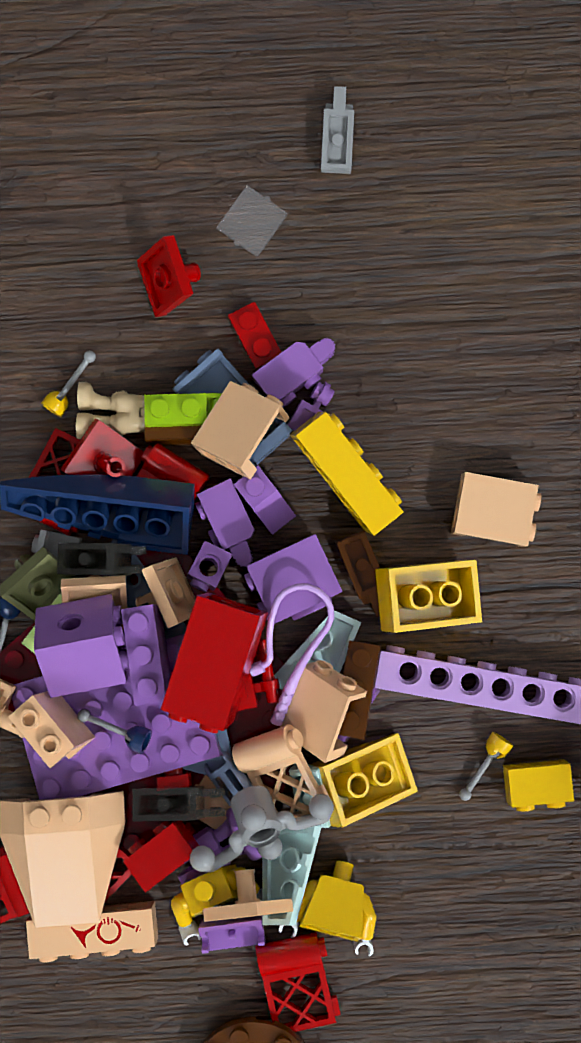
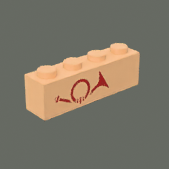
[26,901,158,962]

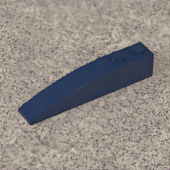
[0,475,195,555]

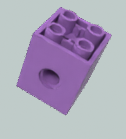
[244,534,343,624]
[34,594,129,698]

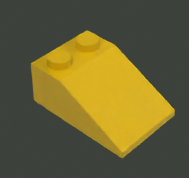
[310,733,418,828]

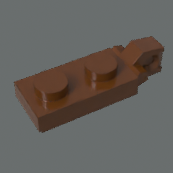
[335,531,380,617]

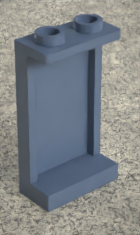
[172,348,292,467]

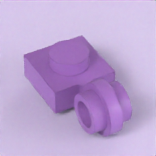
[287,382,335,431]

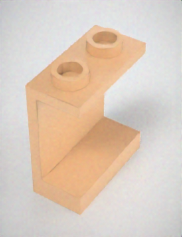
[191,381,289,480]
[451,472,542,547]
[280,660,367,763]
[8,691,95,768]

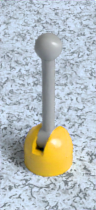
[41,350,96,418]
[459,732,513,801]

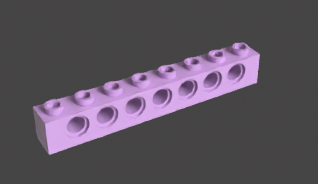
[374,645,581,724]

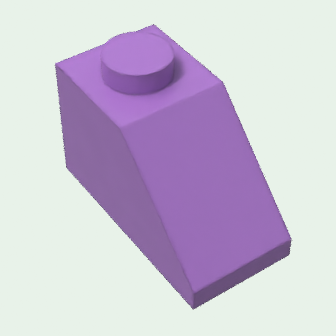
[233,466,296,535]

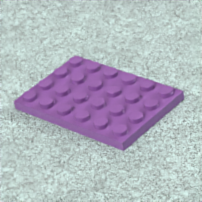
[12,634,222,800]

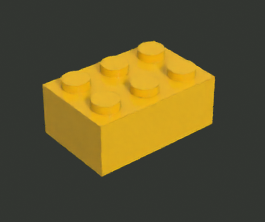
[375,560,482,633]

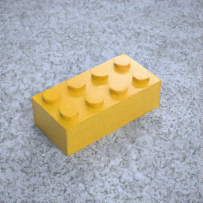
[290,412,403,536]

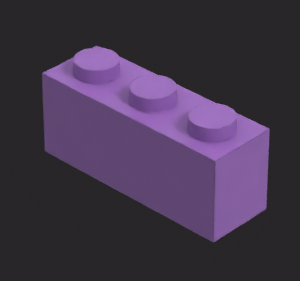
[121,604,171,706]

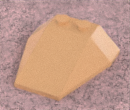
[0,791,126,927]

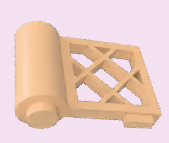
[232,724,329,818]

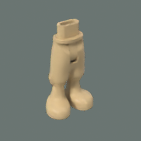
[76,382,145,439]

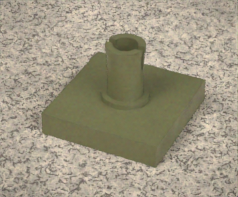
[0,547,79,621]

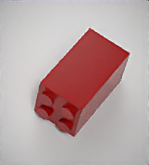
[160,593,269,733]

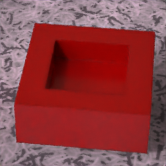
[157,767,192,791]

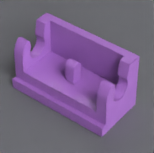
[198,916,266,954]

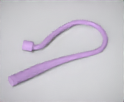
[250,583,334,726]

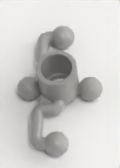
[190,786,334,873]

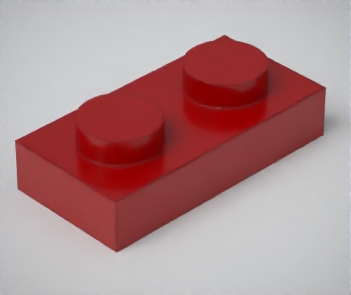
[228,301,282,370]

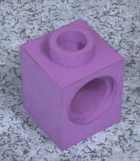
[186,541,233,592]

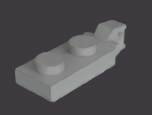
[321,86,354,174]

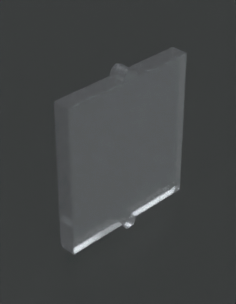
[217,185,288,257]

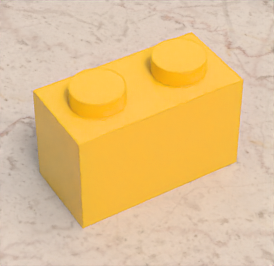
[503,759,574,811]

